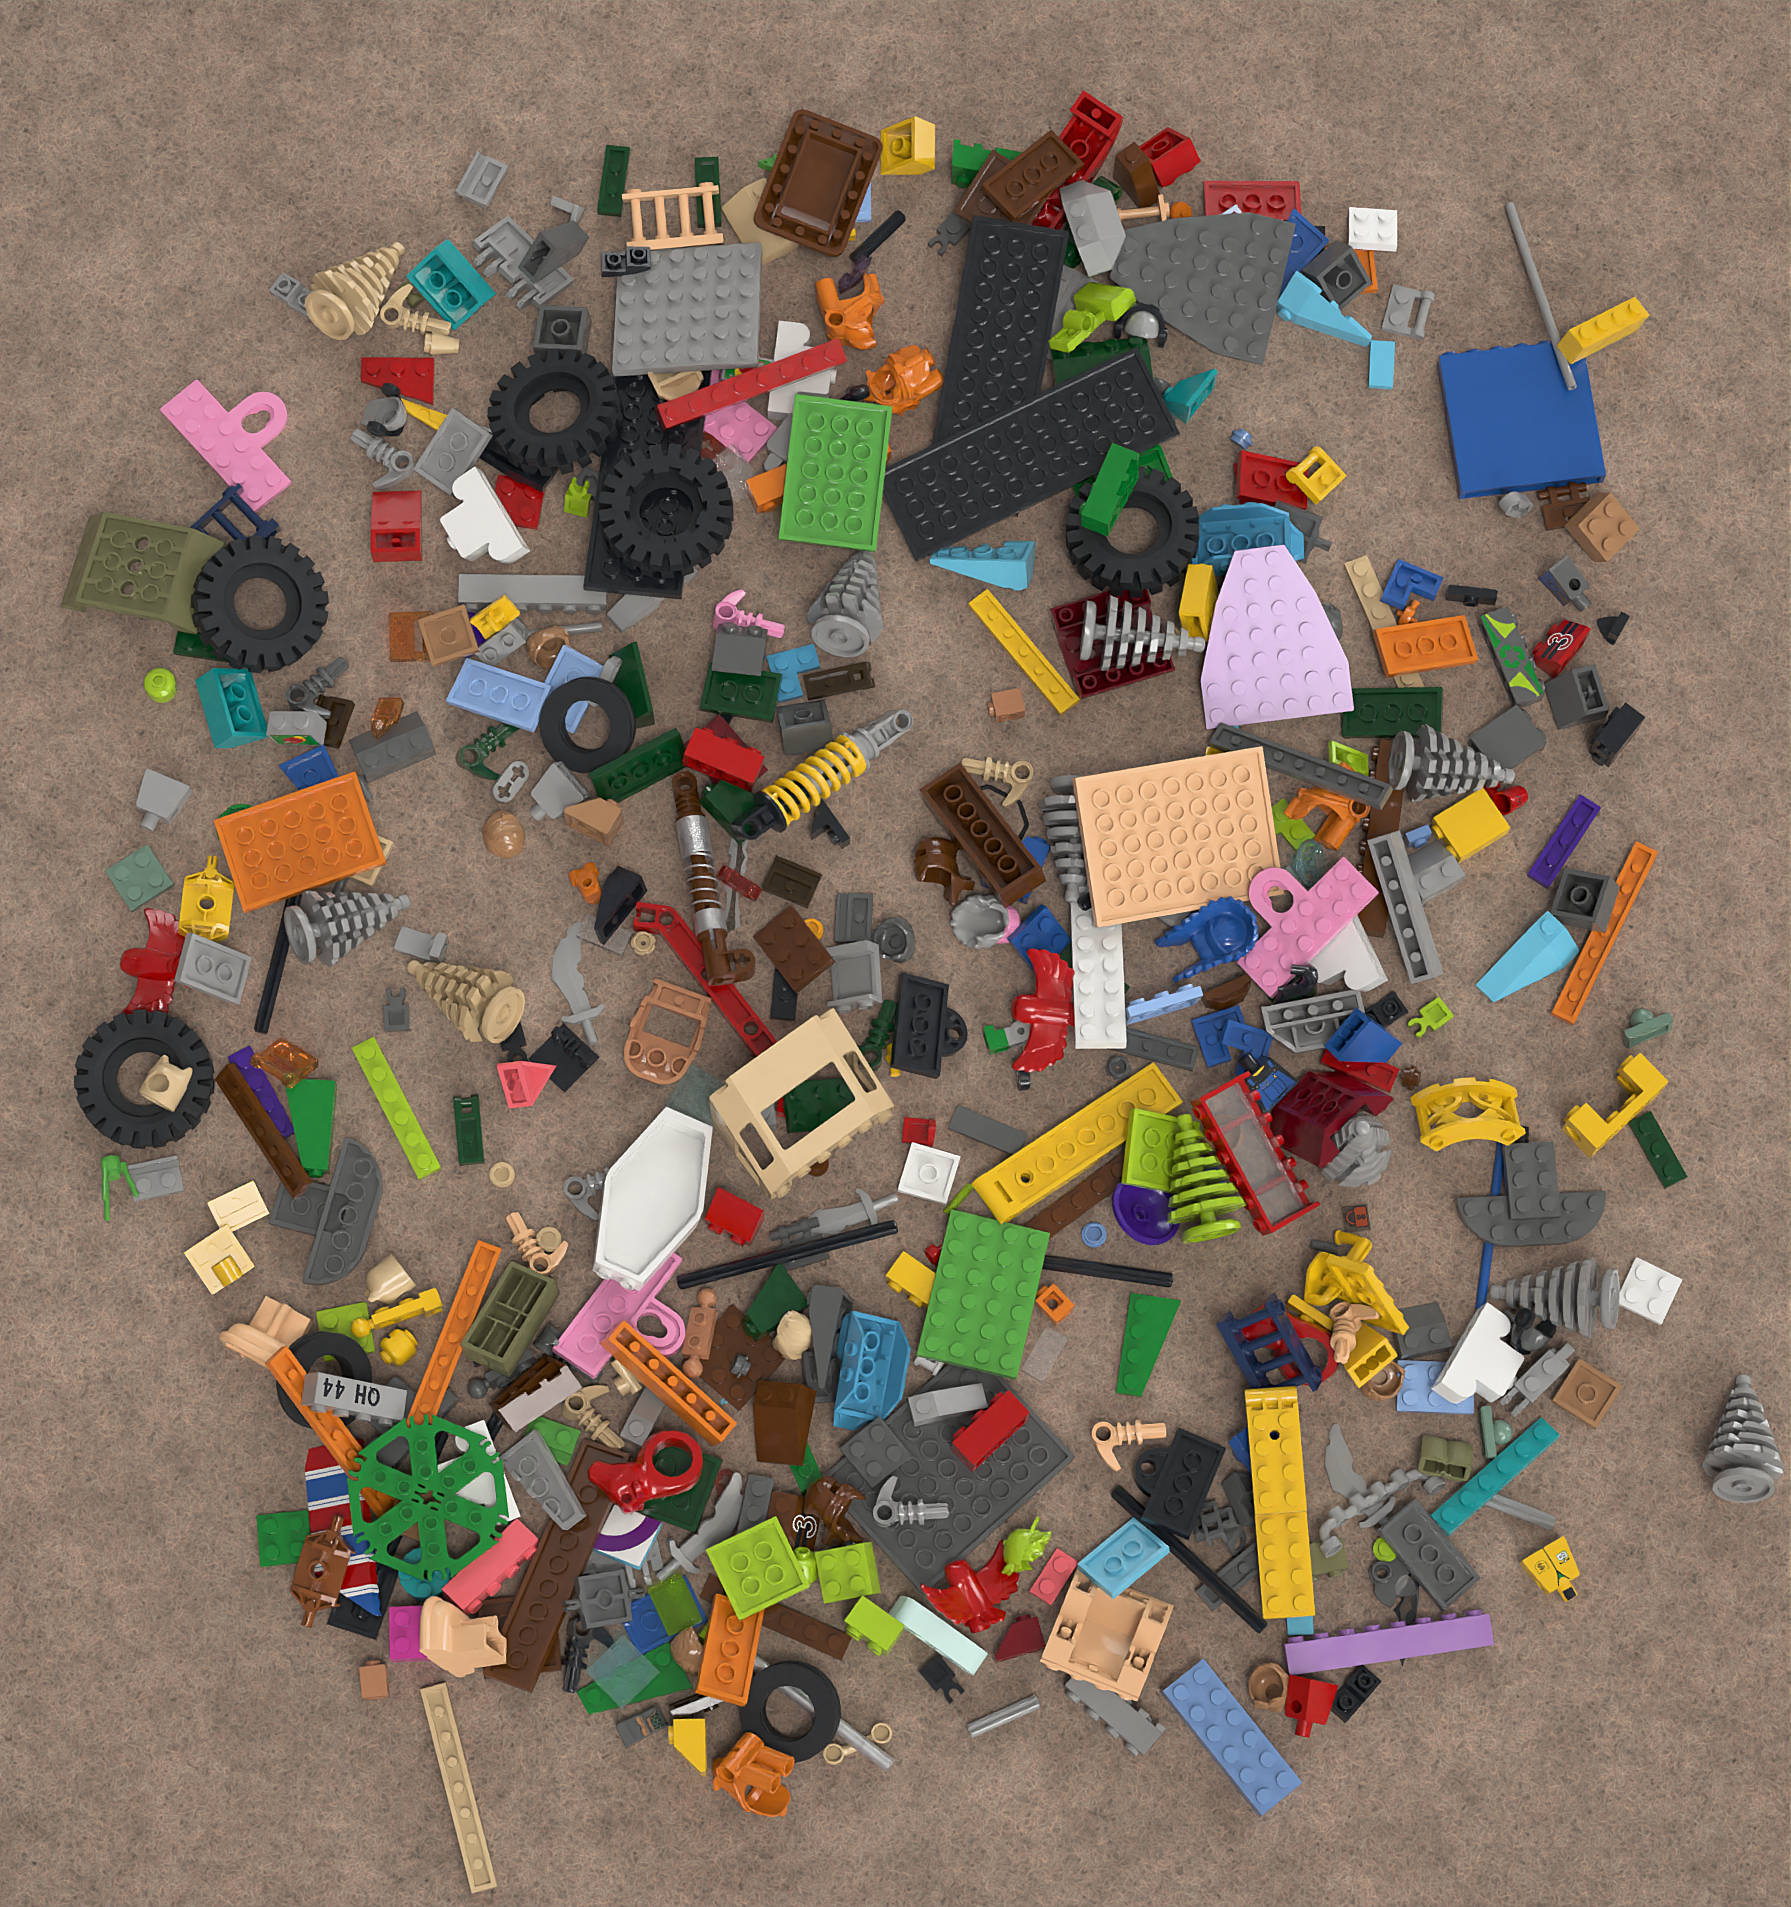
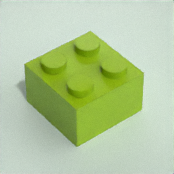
[814,1542,881,1604]
[844,1595,905,1657]

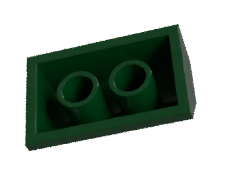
[609,641,655,729]

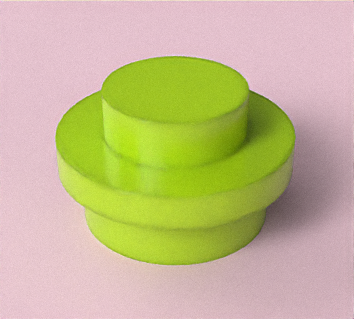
[1373,1537,1397,1562]

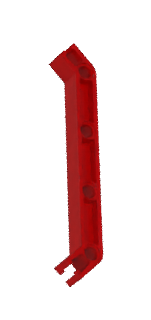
[633,902,806,1118]

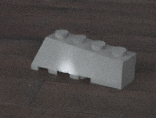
[1064,1678,1166,1757]

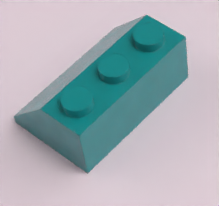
[406,239,496,331]
[195,668,268,748]

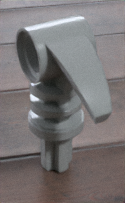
[350,429,415,489]
[563,1166,609,1222]
[873,1476,949,1527]

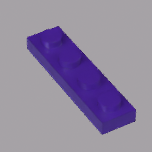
[1527,794,1601,889]
[228,1045,295,1139]

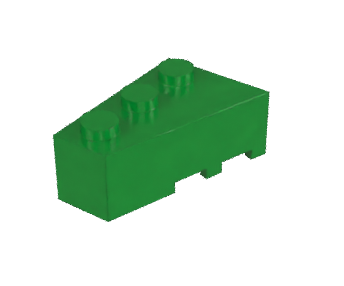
[951,139,1022,188]
[1079,443,1139,537]

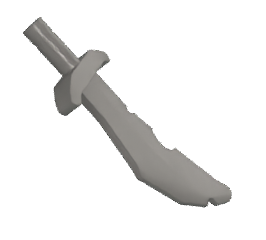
[551,922,605,1046]
[793,1188,899,1242]
[1325,1424,1396,1529]
[655,1472,743,1583]

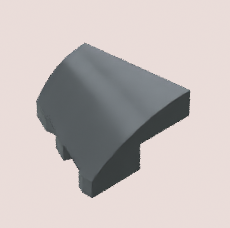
[1222,1472,1255,1527]

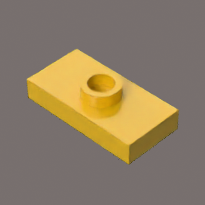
[1286,1295,1335,1331]

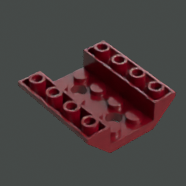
[1050,589,1175,700]
[1270,1071,1394,1169]

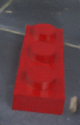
[1320,1049,1400,1093]

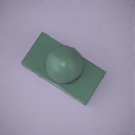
[1622,1008,1673,1048]
[1478,1406,1512,1461]

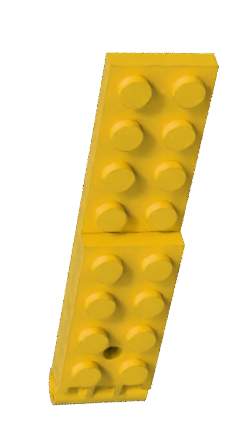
[971,1062,1183,1225]
[1244,1386,1315,1620]

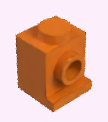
[1035,1283,1075,1327]

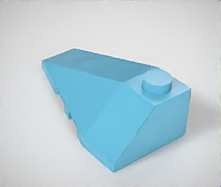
[1276,271,1372,347]
[930,540,1036,591]
[1475,911,1580,1003]

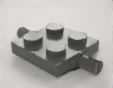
[1274,500,1332,564]
[562,1569,645,1630]

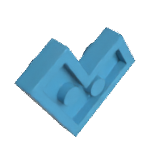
[766,644,820,703]

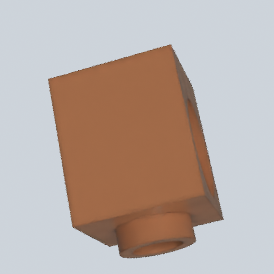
[987,688,1025,723]
[359,1661,390,1701]

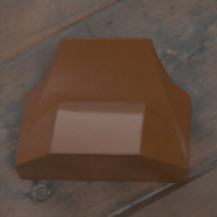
[1201,974,1251,1011]

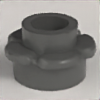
[1106,1056,1131,1080]
[729,1354,751,1378]

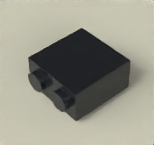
[1589,702,1645,768]

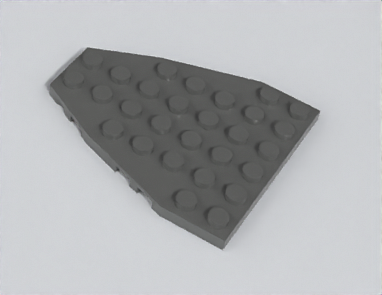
[1109,212,1296,365]

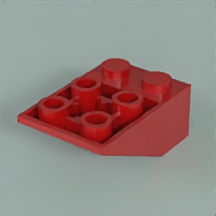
[371,490,422,562]

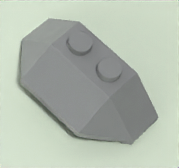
[1060,180,1126,278]
[1261,990,1365,1054]

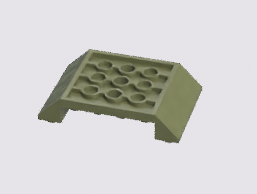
[60,511,226,635]

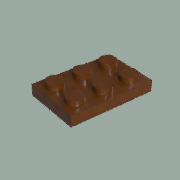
[753,905,836,993]

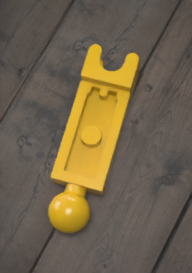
[351,1288,443,1338]

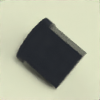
[1597,611,1630,645]

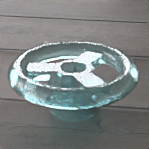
[1292,839,1326,889]

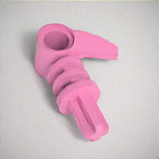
[712,589,785,638]

